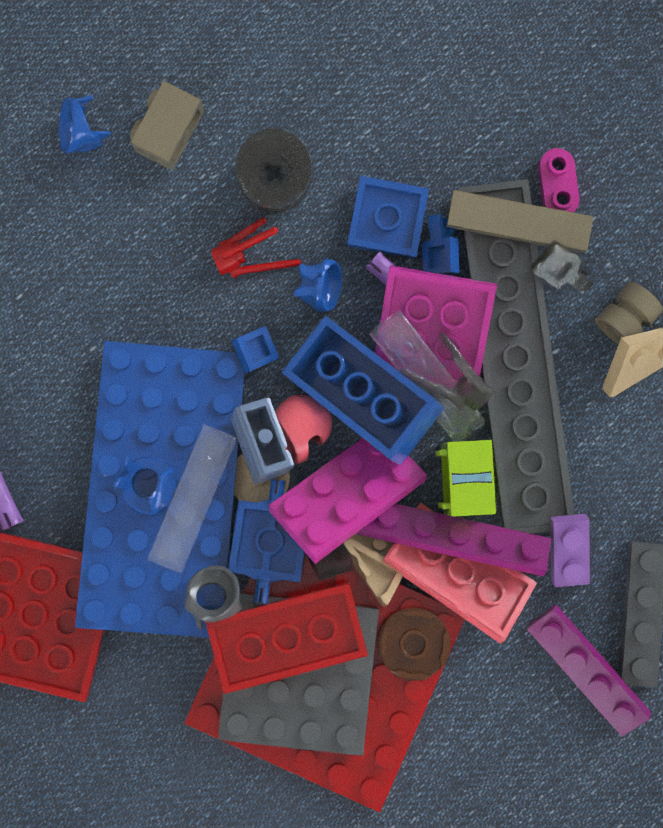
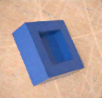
[231,326,279,373]

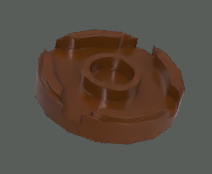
[378,607,450,681]

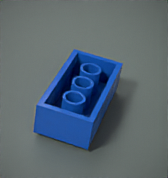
[281,315,445,465]

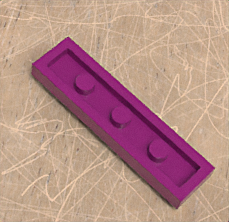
[527,604,651,737]

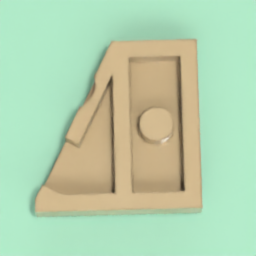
[602,328,663,397]
[340,534,403,607]

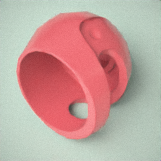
[275,394,332,465]

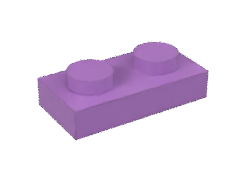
[550,514,590,587]

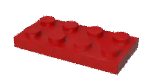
[205,582,368,694]

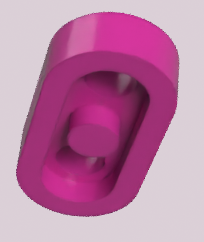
[538,148,579,213]

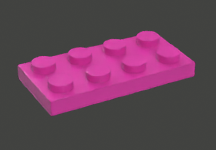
[269,438,427,564]

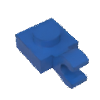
[422,214,459,275]

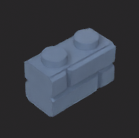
[230,398,295,485]

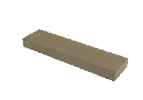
[446,190,593,253]

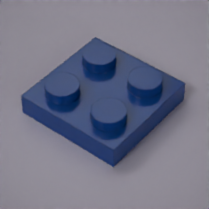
[347,176,429,259]

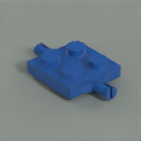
[228,479,305,604]

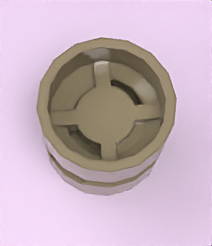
[595,281,663,345]

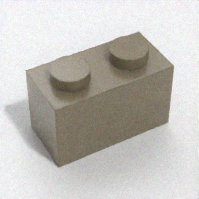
[130,80,205,171]

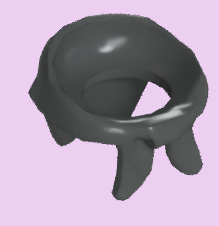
[184,565,243,629]

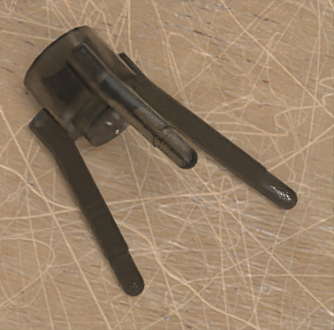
[400,331,493,411]

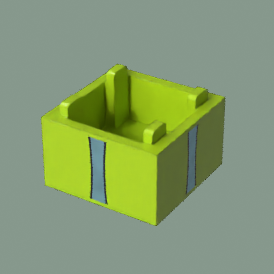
[434,440,496,516]

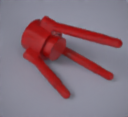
[211,217,301,278]

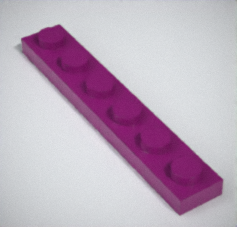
[356,504,551,577]

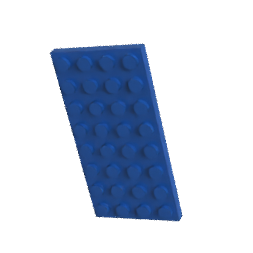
[75,341,245,638]

